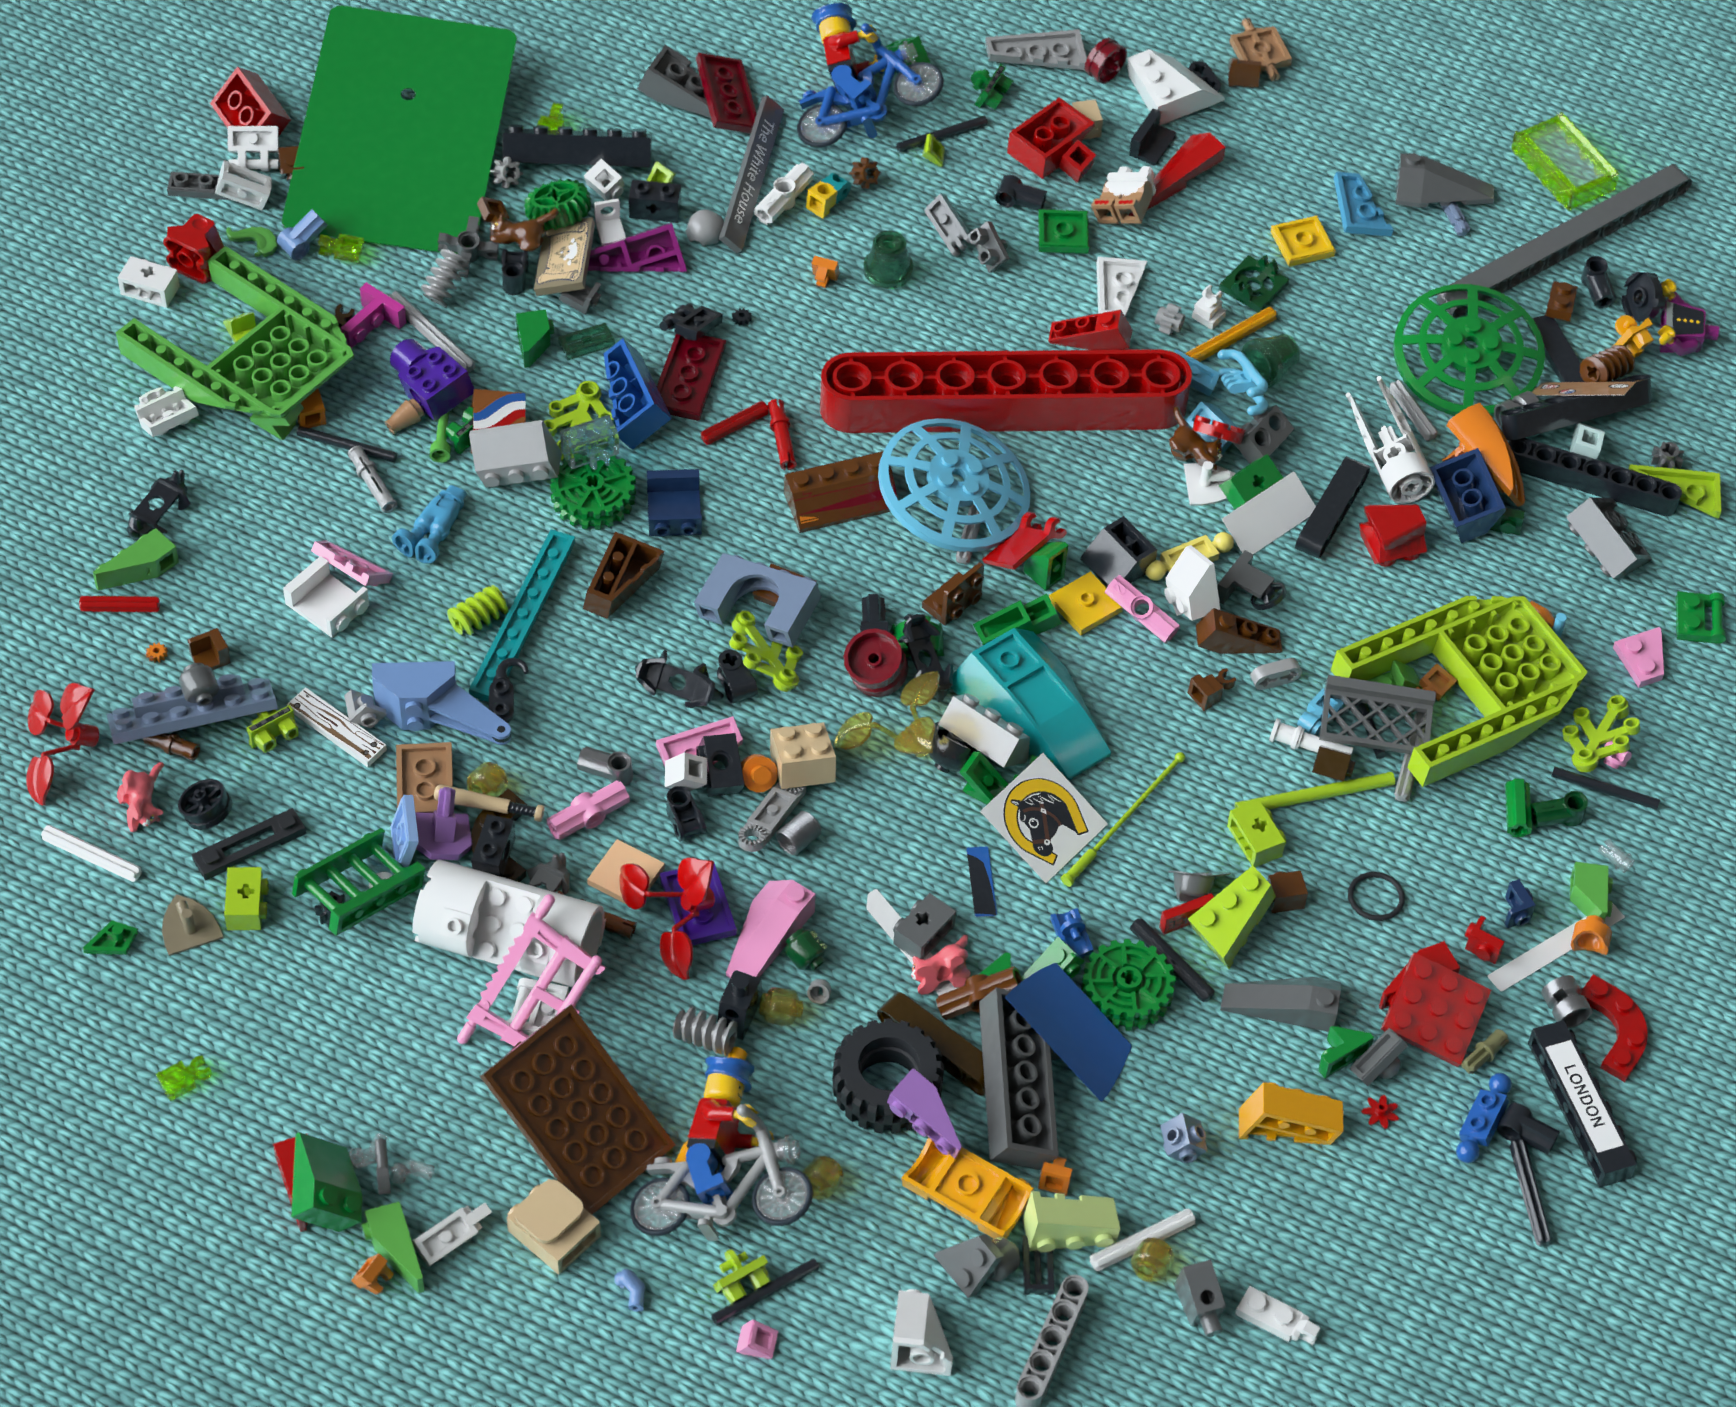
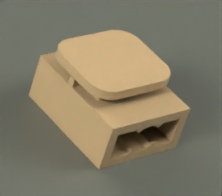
[507,1179,601,1275]

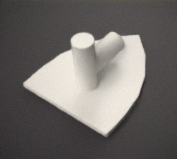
[1184,461,1235,506]

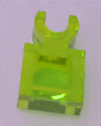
[156,1055,212,1101]

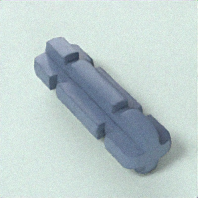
[1440,201,1470,236]

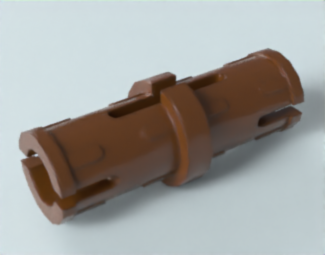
[143,733,200,761]

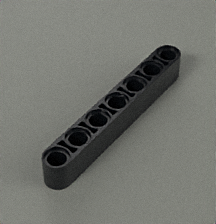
[1500,375,1652,440]
[1508,438,1682,516]

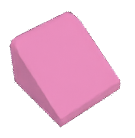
[737,1320,778,1359]

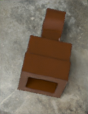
[1187,668,1236,711]

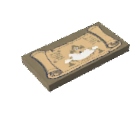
[534,217,595,296]

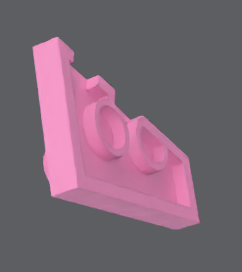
[311,540,393,586]

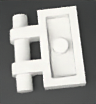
[228,126,279,172]

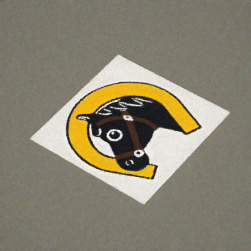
[980,753,1108,883]

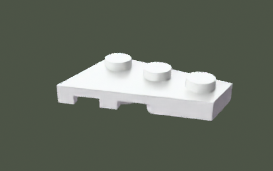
[1096,257,1147,317]

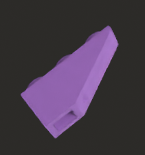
[887,1068,962,1159]

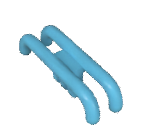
[1218,349,1268,416]

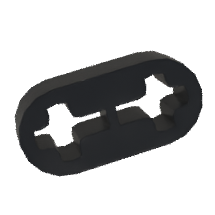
[1189,61,1221,93]

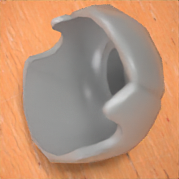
[686,209,724,246]

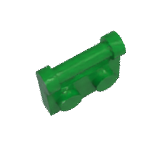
[1676,591,1726,644]

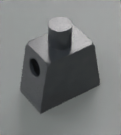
[717,970,763,1040]

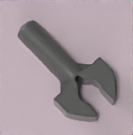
[375,1138,391,1195]

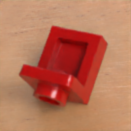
[1464,915,1505,964]

